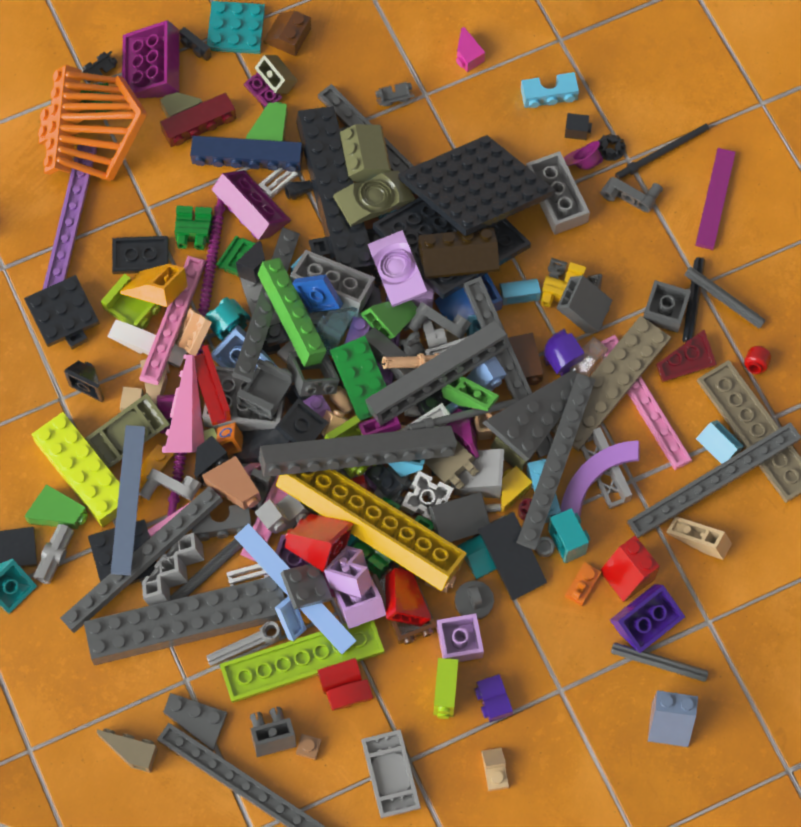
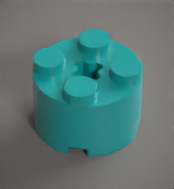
[205,297,250,341]

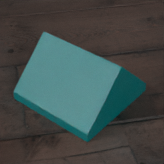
[457,534,496,580]

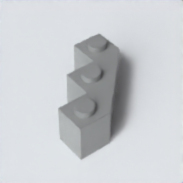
[255,494,322,534]
[142,533,204,606]

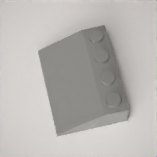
[203,366,285,431]

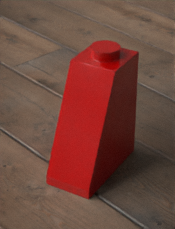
[385,568,431,626]

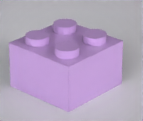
[333,576,386,629]
[436,613,484,662]

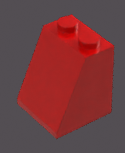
[285,514,353,572]
[600,536,660,602]

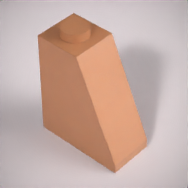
[202,456,261,510]

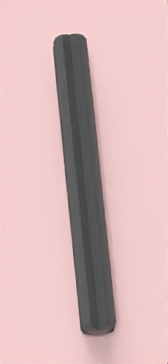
[685,267,765,328]
[170,539,243,600]
[611,643,708,682]

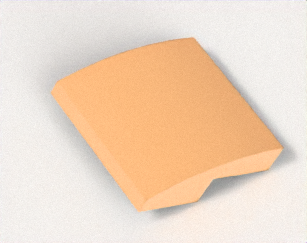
[175,308,212,356]

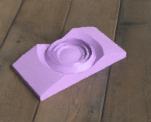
[368,230,428,308]

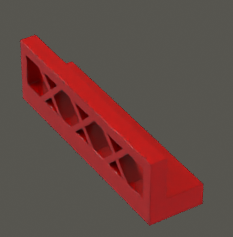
[194,345,231,426]

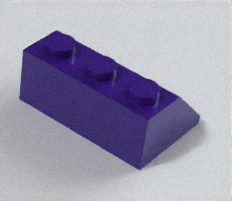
[610,584,685,653]

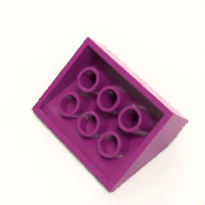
[122,20,179,98]

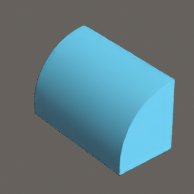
[499,278,541,305]
[696,420,744,464]

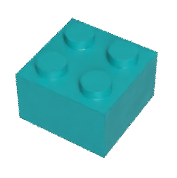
[548,508,590,563]

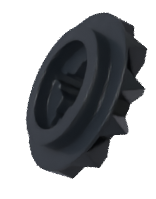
[598,133,626,161]

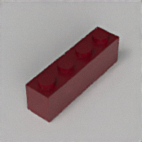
[160,92,236,147]

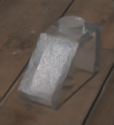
[569,337,608,376]

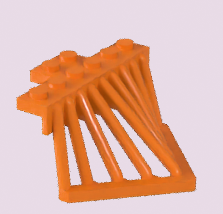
[38,65,147,181]

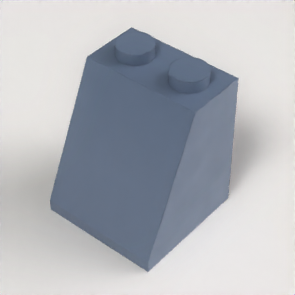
[648,690,698,747]

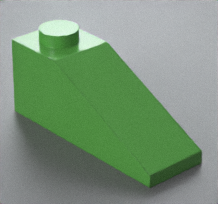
[442,376,499,411]

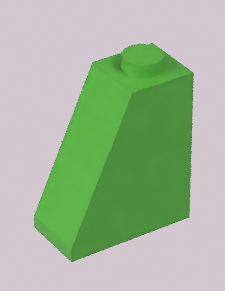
[246,102,288,141]
[361,300,417,340]
[24,484,88,529]

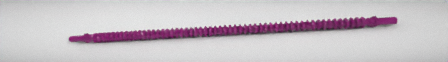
[167,198,225,517]

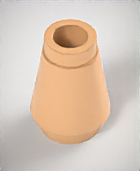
[329,385,354,415]

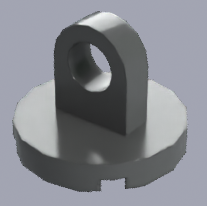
[454,581,494,620]

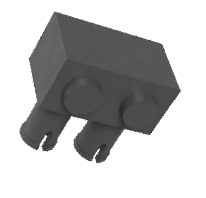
[250,707,296,757]

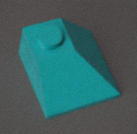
[0,559,37,614]

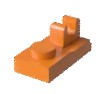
[565,562,602,606]

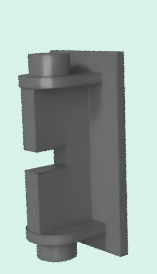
[375,82,415,106]

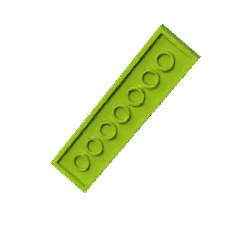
[220,620,384,703]

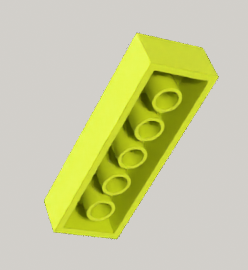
[31,412,120,528]

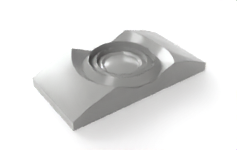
[361,729,421,819]

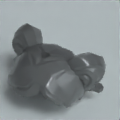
[399,331,426,356]

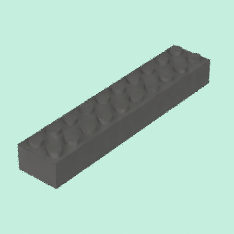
[84,577,285,666]

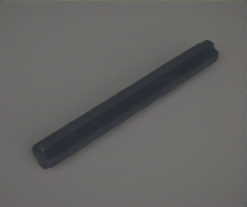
[682,257,705,343]

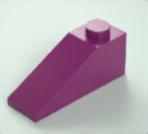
[445,408,479,458]

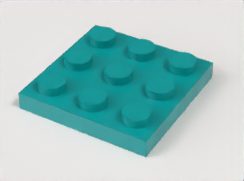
[207,1,265,54]

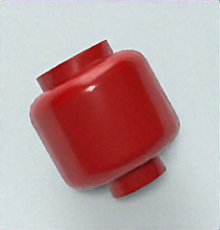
[744,346,771,374]

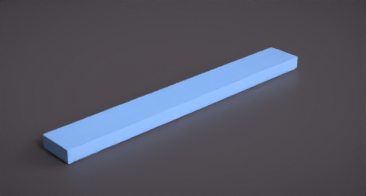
[234,523,357,654]

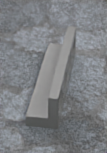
[581,427,632,509]

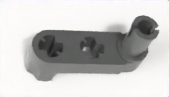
[600,177,663,212]
[407,301,472,339]

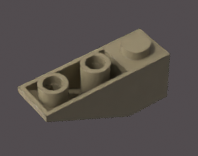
[97,728,158,773]

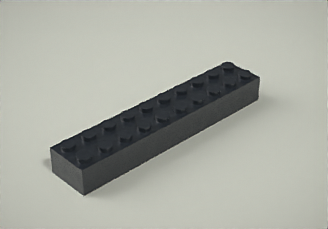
[296,106,375,276]

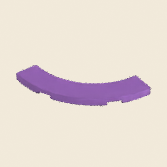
[560,440,640,517]

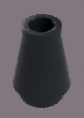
[284,180,313,200]

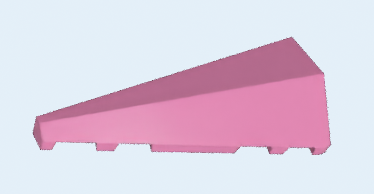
[162,355,204,453]

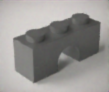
[192,505,252,541]

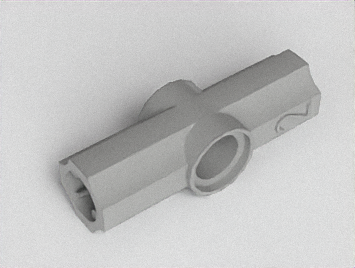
[33,524,74,584]

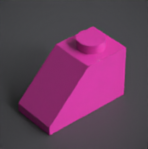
[456,27,485,72]

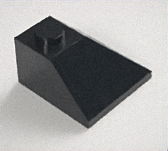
[64,360,104,402]

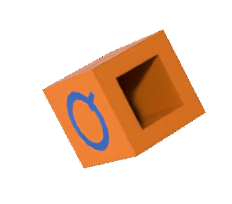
[217,422,243,455]

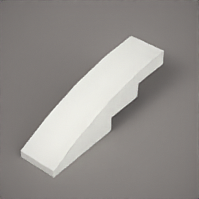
[107,320,187,368]

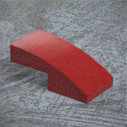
[326,679,373,711]

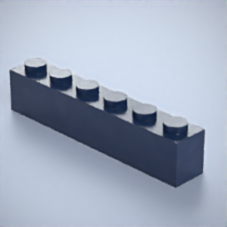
[190,136,303,172]

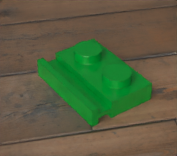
[216,236,255,276]

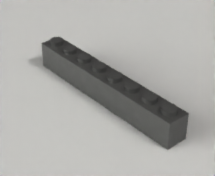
[365,321,510,426]

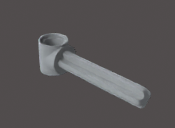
[206,621,282,666]

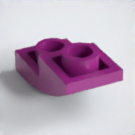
[244,72,282,107]

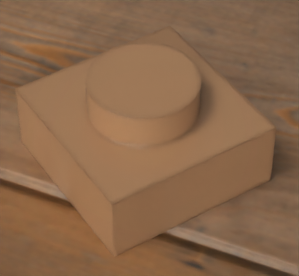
[296,734,321,760]

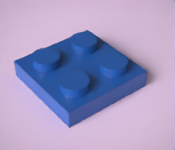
[292,274,343,313]

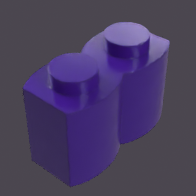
[474,674,513,722]

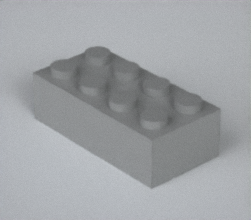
[526,151,590,235]
[290,250,375,318]

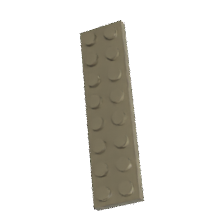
[551,316,671,452]
[697,360,801,503]

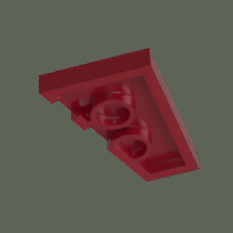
[656,330,717,383]

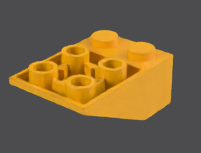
[120,264,188,307]

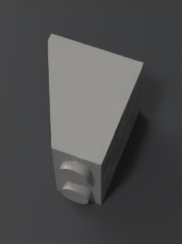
[450,449,504,499]

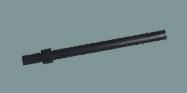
[615,123,709,179]

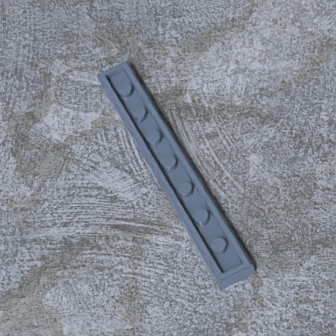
[111,425,145,576]

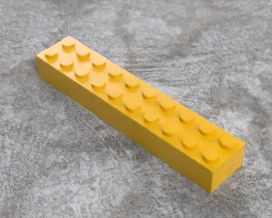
[276,470,467,591]

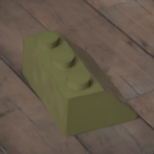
[340,124,391,183]

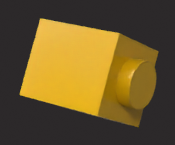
[501,466,532,513]

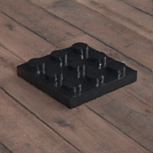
[24,275,100,347]
[88,519,157,584]

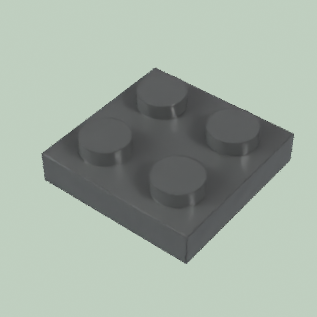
[280,564,332,610]

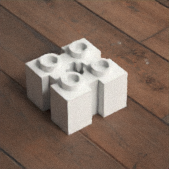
[400,471,454,522]

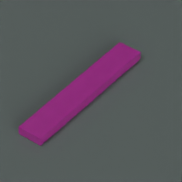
[695,148,735,250]

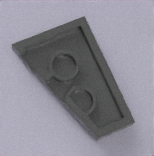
[163,693,227,751]

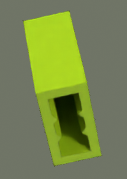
[433,658,458,719]

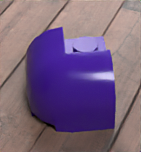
[543,329,585,376]

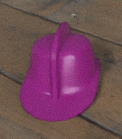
[564,141,603,170]

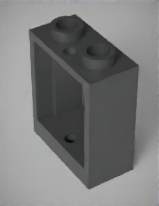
[286,351,339,396]

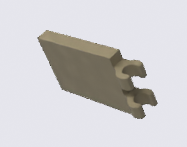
[425,440,479,490]

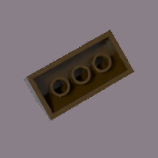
[418,228,500,279]

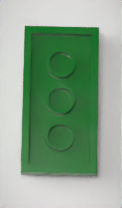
[330,336,386,421]

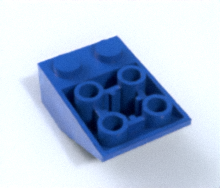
[434,273,503,321]

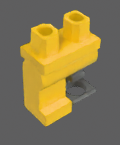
[540,258,586,307]

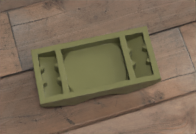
[333,170,415,227]
[84,393,170,469]

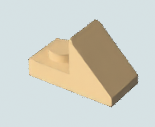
[481,748,509,791]

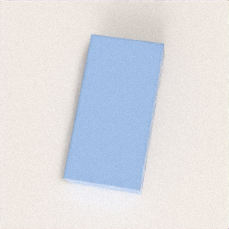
[275,596,307,641]

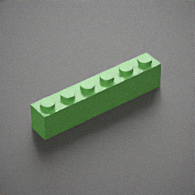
[257,258,327,367]

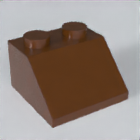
[263,10,311,56]

